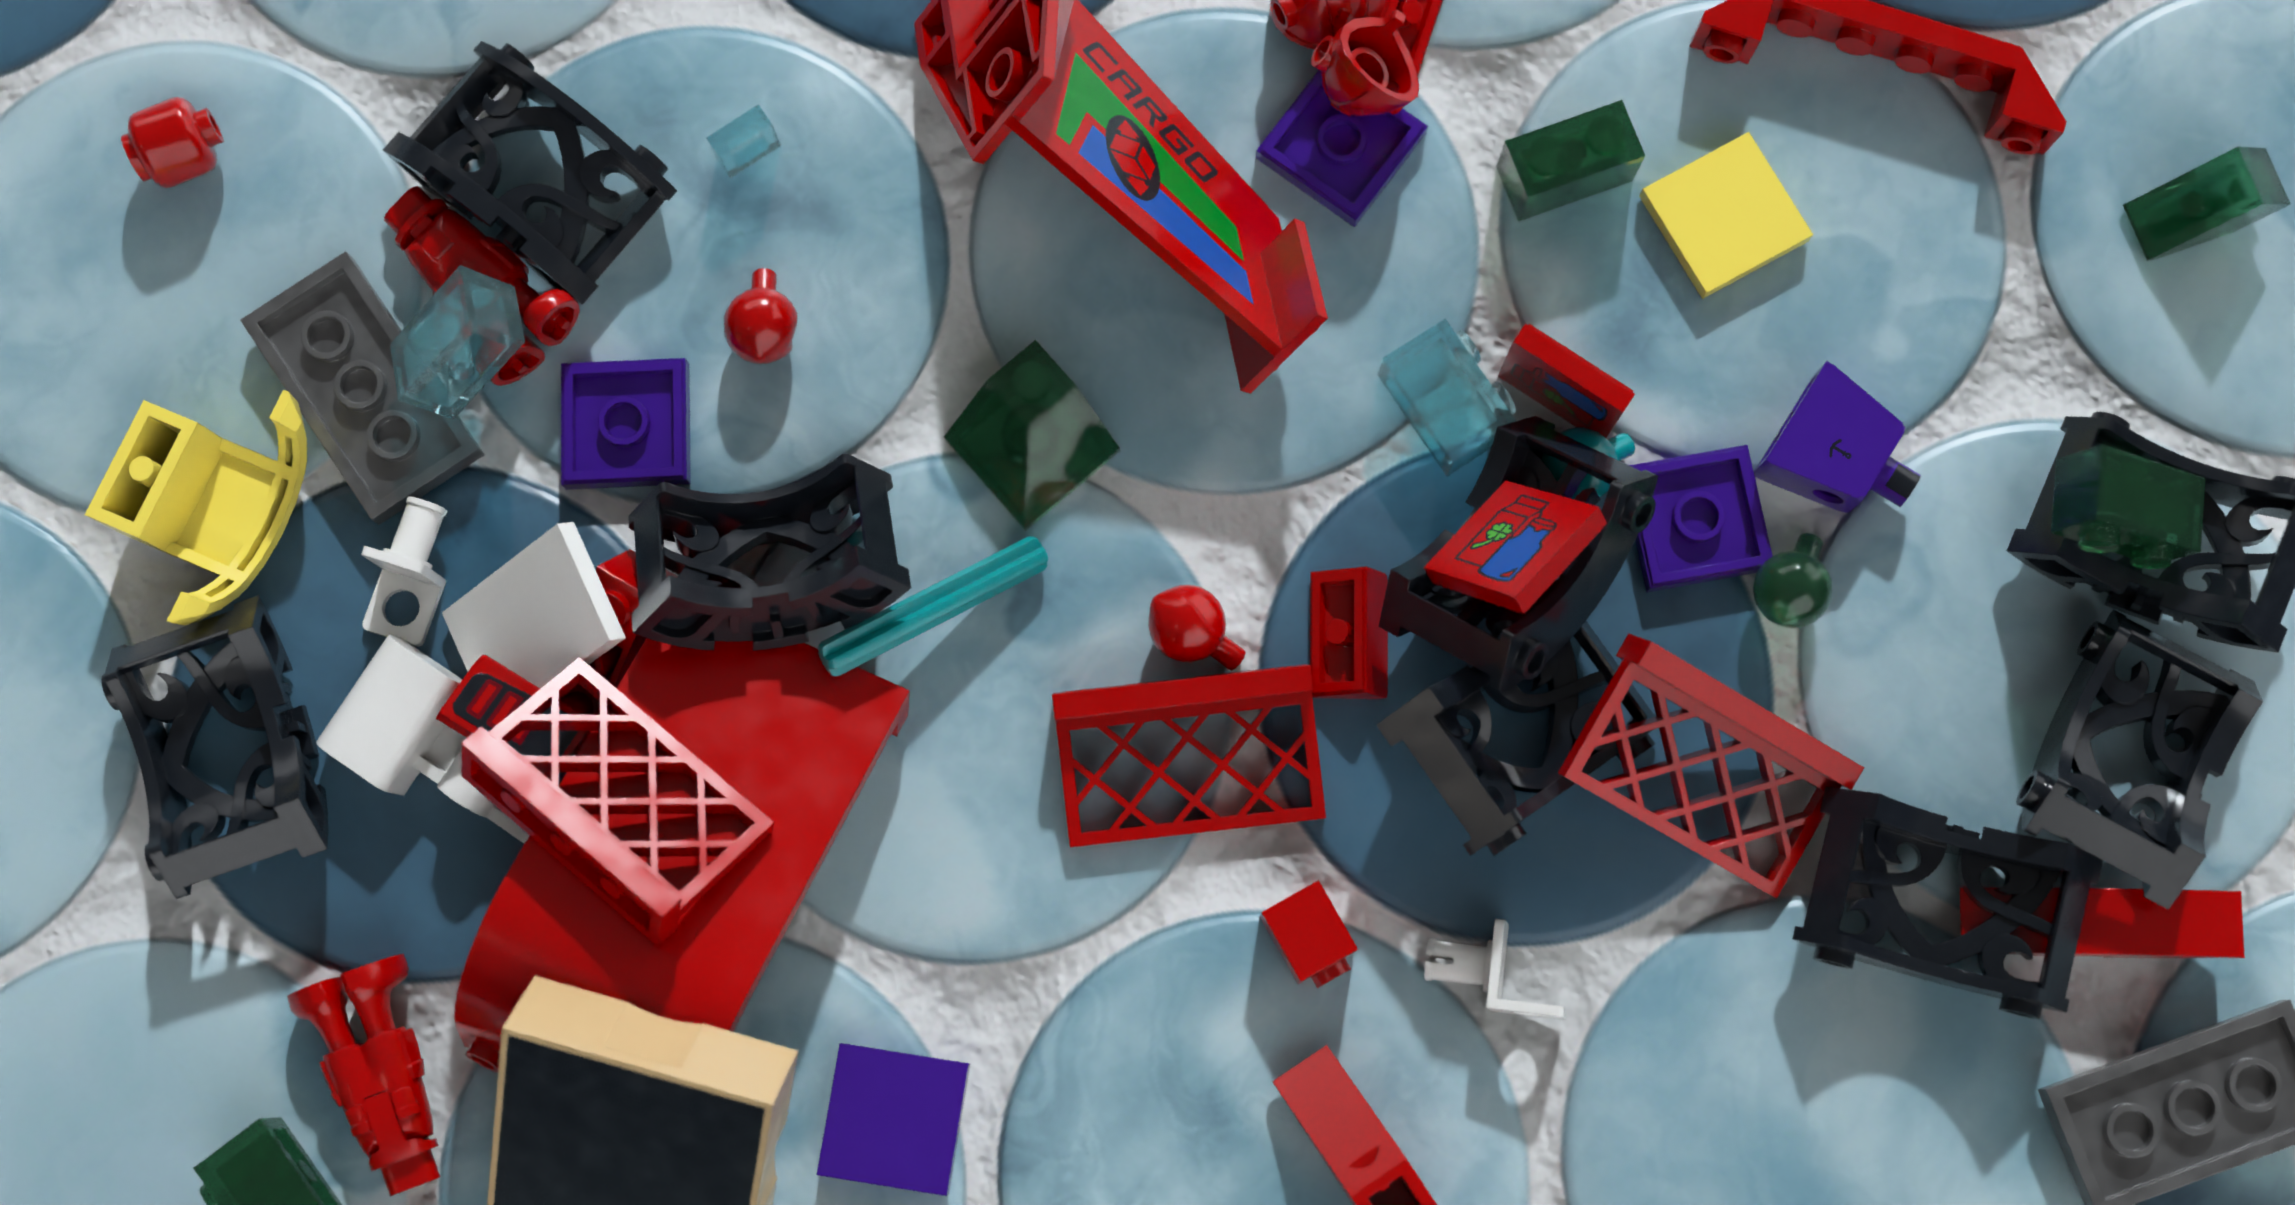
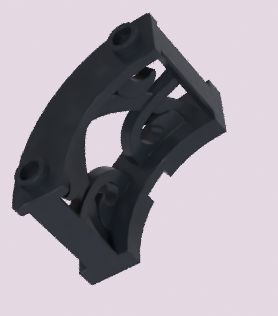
[383,41,677,305]
[2006,412,2295,653]
[1378,416,1658,692]
[628,454,911,651]
[101,595,328,899]
[2016,610,2263,910]
[1377,621,1656,856]
[1792,787,2103,1019]

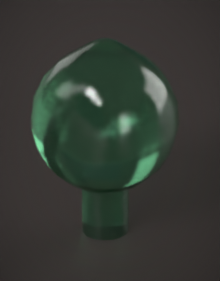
[1753,533,1833,629]

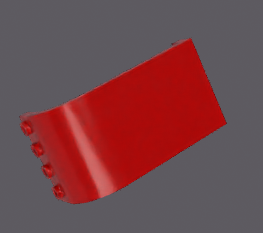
[454,638,910,1073]

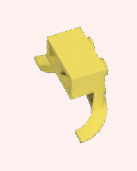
[84,389,307,626]

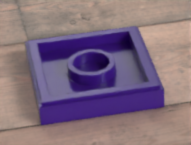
[1255,70,1428,228]
[561,358,691,490]
[1629,445,1775,593]
[817,1043,970,1196]

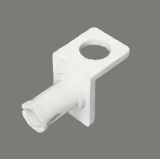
[361,496,448,647]
[1424,919,1566,1020]

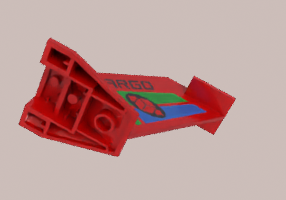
[914,0,1328,394]

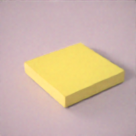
[1639,132,1813,299]

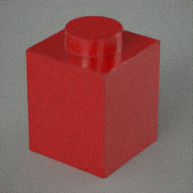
[1259,880,1358,988]

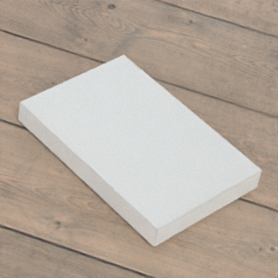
[442,522,626,689]

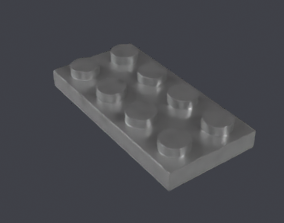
[240,251,485,525]
[2037,999,2295,1205]

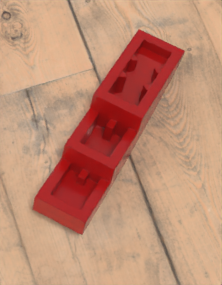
[1959,887,2245,959]

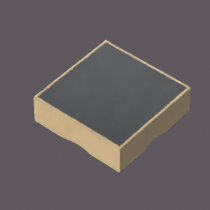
[487,976,798,1205]

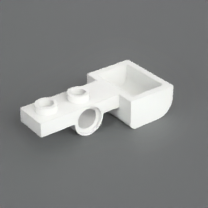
[316,634,529,844]

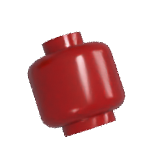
[121,97,224,188]

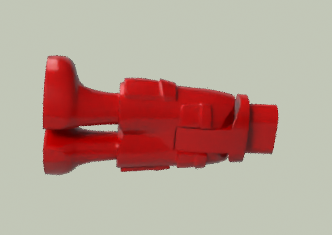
[384,186,580,386]
[287,954,440,1196]

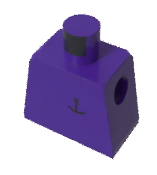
[1754,361,1921,513]

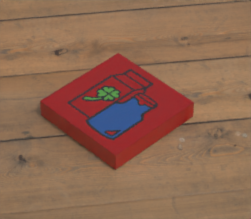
[1498,324,1635,438]
[1424,481,1607,614]

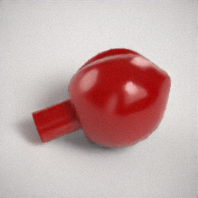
[724,268,798,364]
[1148,585,1246,671]

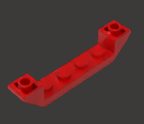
[1689,0,2067,155]

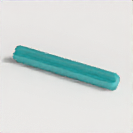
[818,537,1048,676]

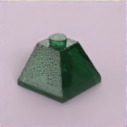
[944,340,1120,531]

